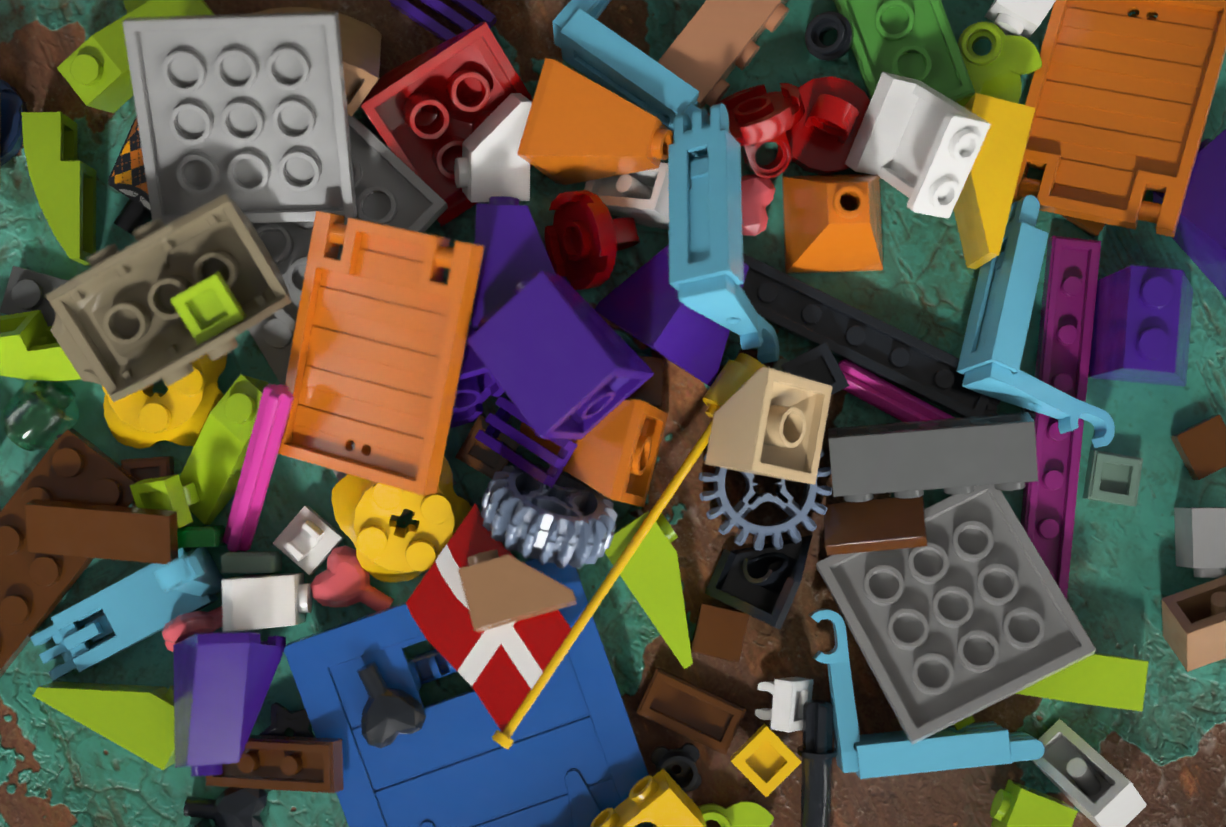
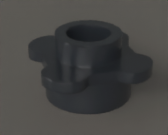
[651,743,702,792]

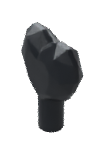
[357,662,426,749]
[184,787,268,827]

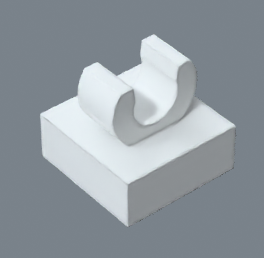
[273,506,345,575]
[755,677,814,733]

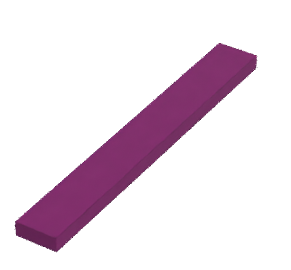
[1020,236,1101,600]

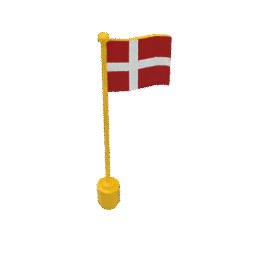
[406,353,767,749]

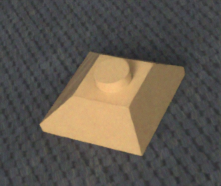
[705,367,832,485]

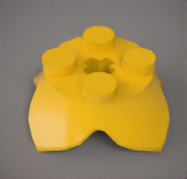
[102,353,228,449]
[331,457,472,583]

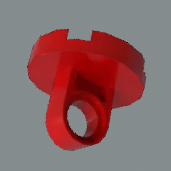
[786,76,870,175]
[708,83,805,178]
[544,190,640,290]

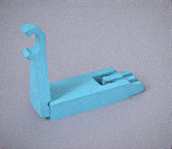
[552,0,711,138]
[668,103,779,364]
[957,195,1115,448]
[30,547,223,681]
[808,608,1045,779]

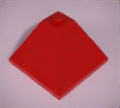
[360,21,533,227]

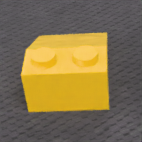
[953,93,1035,270]

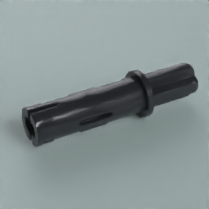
[797,699,837,827]

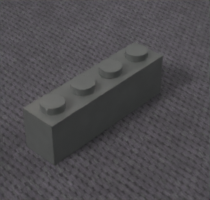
[828,412,1038,502]

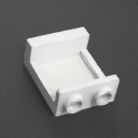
[845,72,991,219]

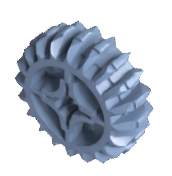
[698,449,832,551]
[480,463,617,568]

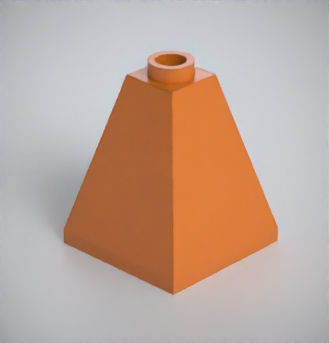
[517,58,673,185]
[782,174,883,274]
[520,399,668,507]

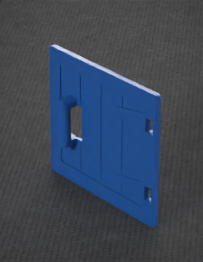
[284,558,655,827]

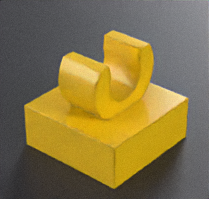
[730,723,802,797]

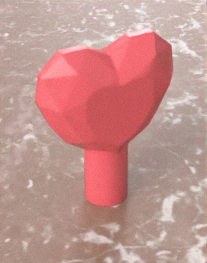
[741,174,776,236]
[310,545,394,612]
[162,606,223,652]

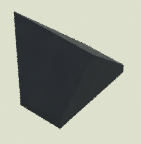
[705,535,812,629]

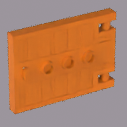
[1012,0,1226,238]
[278,211,484,496]

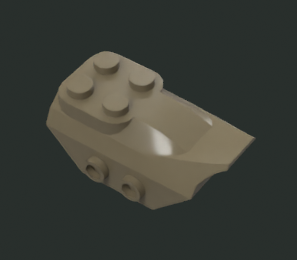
[45,194,291,402]

